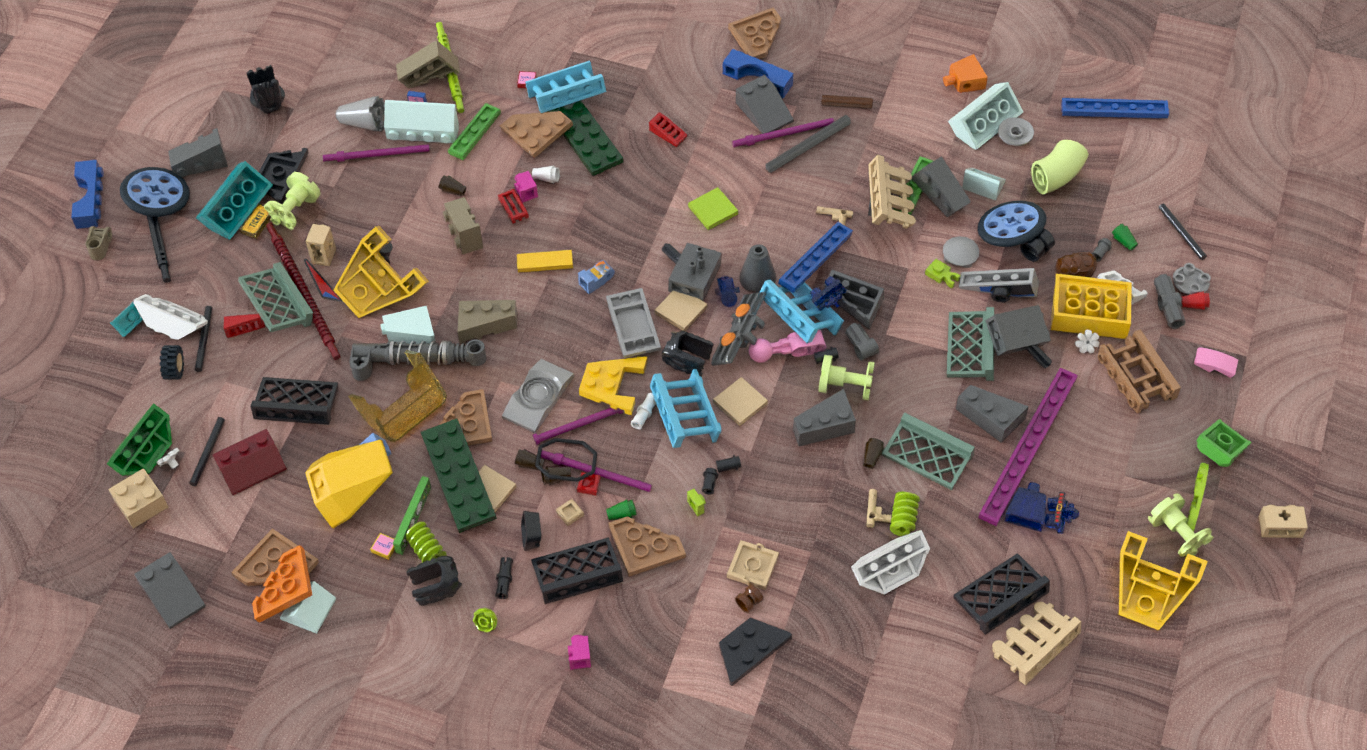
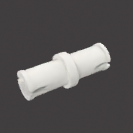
[631,393,656,430]

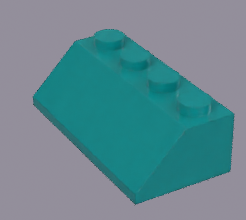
[196,161,273,240]

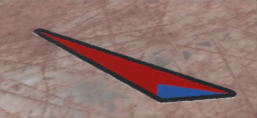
[304,259,342,301]

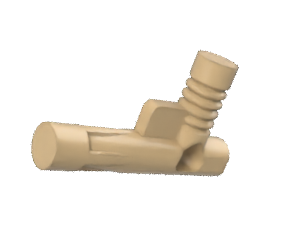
[816,206,853,225]
[866,489,891,528]

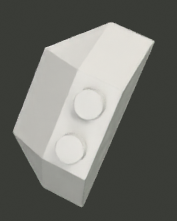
[133,294,208,339]
[851,530,930,594]

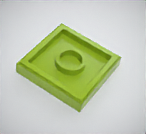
[688,187,738,230]

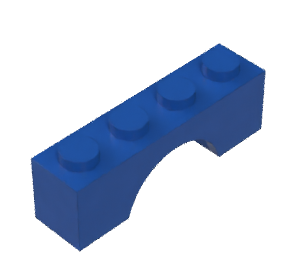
[723,49,793,99]
[71,160,104,229]

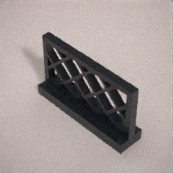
[250,377,338,425]
[531,537,623,604]
[954,553,1050,635]

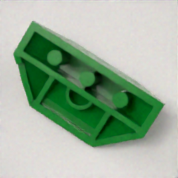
[107,403,172,476]

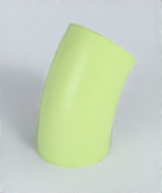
[1031,140,1089,194]

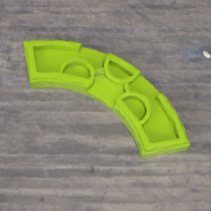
[1186,463,1209,532]

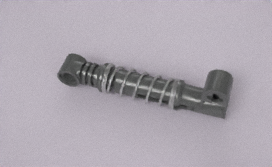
[349,339,487,381]

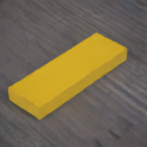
[517,250,573,273]

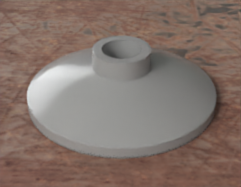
[998,117,1034,146]

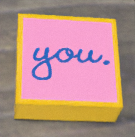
[370,533,395,560]

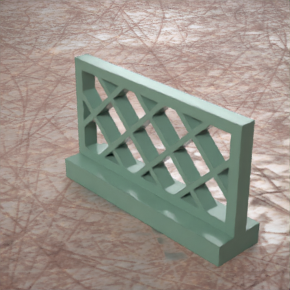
[238,262,313,333]
[947,307,995,381]
[882,412,975,490]

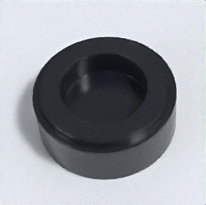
[991,287,1011,303]

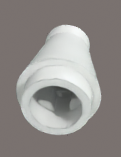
[532,165,560,183]

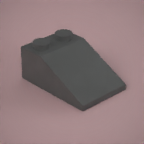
[736,75,794,134]
[134,552,206,629]

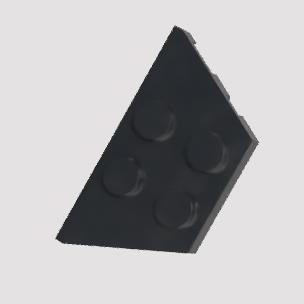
[259,148,309,204]
[719,618,792,686]

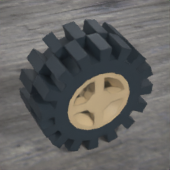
[159,345,184,380]

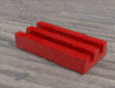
[498,189,529,224]

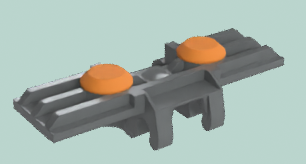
[711,292,766,366]

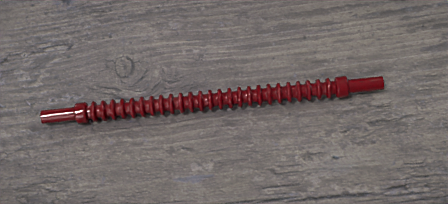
[266,222,341,360]

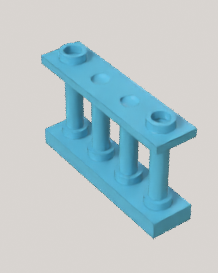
[525,61,606,113]
[760,280,844,343]
[650,369,721,448]

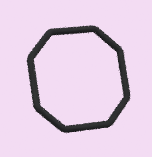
[535,438,598,482]

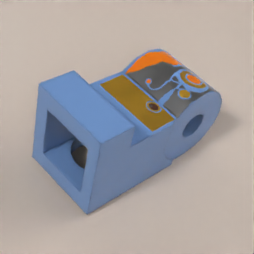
[578,260,615,294]

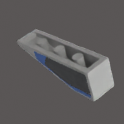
[959,268,1039,298]

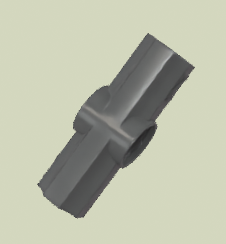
[1154,274,1186,329]

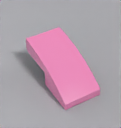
[1194,347,1238,378]

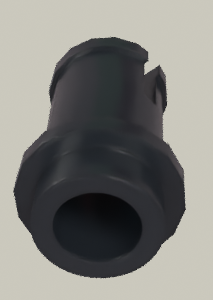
[814,346,839,364]
[716,455,742,473]
[702,468,719,495]

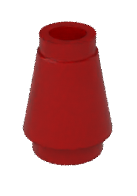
[1182,291,1210,310]

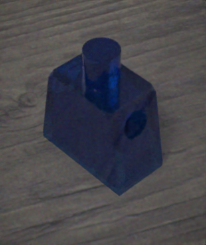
[1004,482,1047,532]

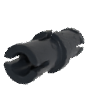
[495,557,513,599]

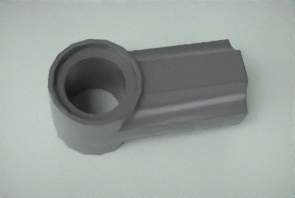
[845,323,879,360]

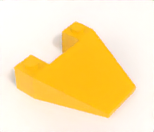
[333,226,429,318]
[1119,531,1208,631]

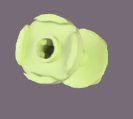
[264,172,321,230]
[819,355,875,400]
[1148,494,1214,557]

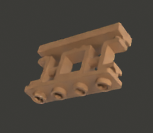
[1098,329,1181,413]

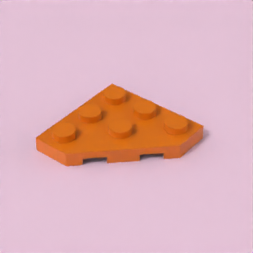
[252,545,312,623]

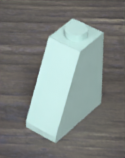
[380,306,436,343]

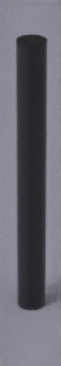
[1159,203,1207,260]
[194,306,213,372]
[189,417,225,486]

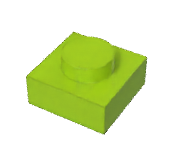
[687,488,706,516]

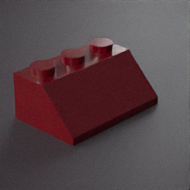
[212,429,287,495]

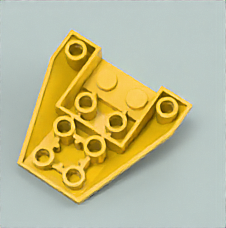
[305,440,393,529]

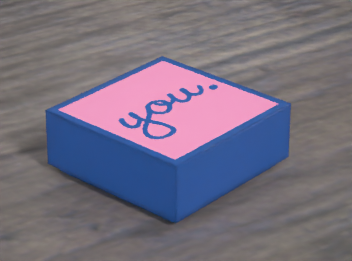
[407,91,427,102]

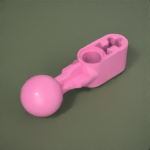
[748,330,826,363]

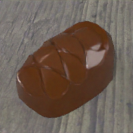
[1055,252,1097,278]

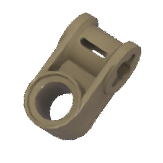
[85,226,112,261]

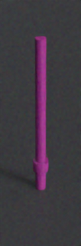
[732,118,834,147]
[322,144,430,162]
[541,450,652,492]

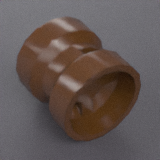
[735,584,764,613]

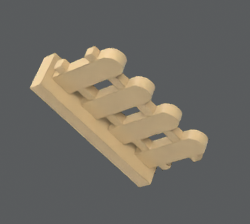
[868,155,916,229]
[992,602,1081,685]

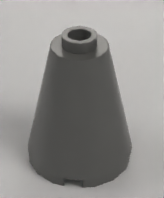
[739,244,776,293]

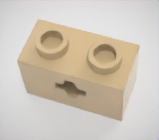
[306,224,336,266]
[1258,505,1308,538]

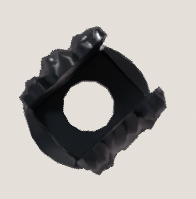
[246,65,285,114]
[661,330,714,377]
[406,556,462,606]

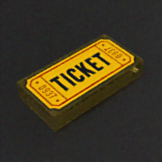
[239,203,271,239]

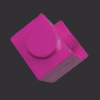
[514,171,538,203]
[568,635,591,670]

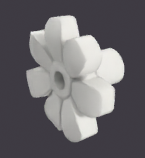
[1075,330,1100,354]
[157,448,180,469]

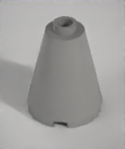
[336,96,385,131]

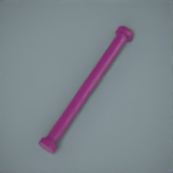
[532,408,623,446]

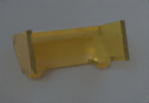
[348,350,447,442]

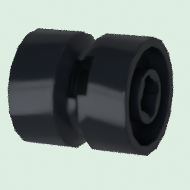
[1020,229,1055,262]

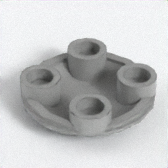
[943,236,980,268]
[1173,263,1211,295]

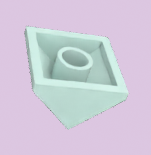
[962,168,1006,201]
[280,581,336,633]

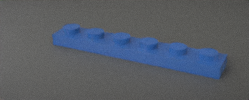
[1061,98,1169,118]
[778,222,853,293]

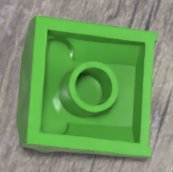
[1196,419,1251,467]

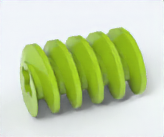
[890,491,920,536]
[405,522,447,563]

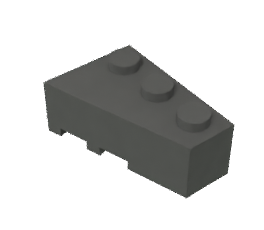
[168,128,228,177]
[912,156,971,217]
[825,270,884,330]
[956,385,1029,443]
[793,389,856,446]

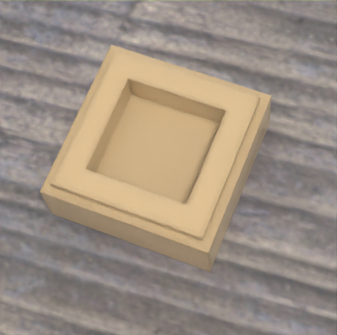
[556,499,584,526]

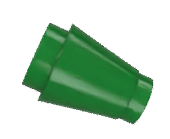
[1112,224,1138,251]
[606,499,637,520]

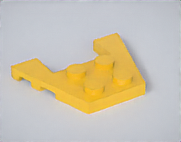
[579,356,648,415]

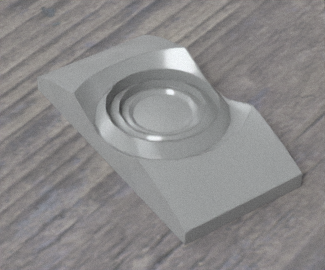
[606,288,661,358]
[502,359,574,433]

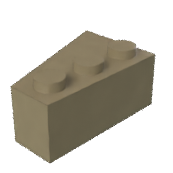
[396,40,460,88]
[443,197,483,254]
[457,300,517,345]

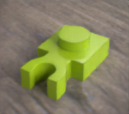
[925,259,961,288]

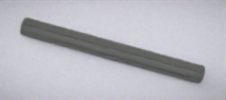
[765,115,851,173]

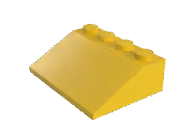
[1051,274,1132,339]

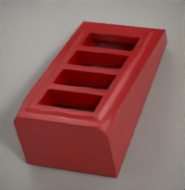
[649,112,687,147]
[224,314,265,338]

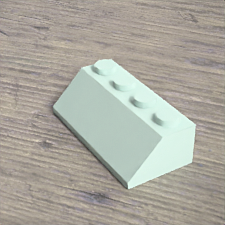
[948,82,1023,150]
[384,100,459,143]

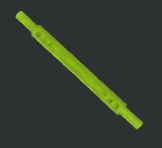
[436,22,465,113]

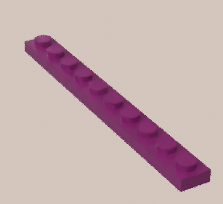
[978,368,1078,527]

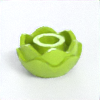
[473,608,498,632]

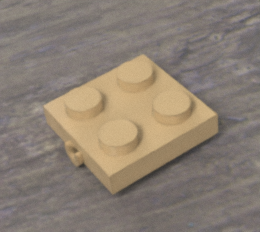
[727,540,779,590]

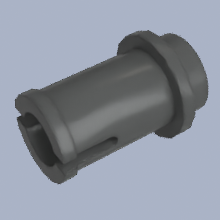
[1091,238,1112,261]

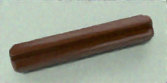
[821,95,873,108]

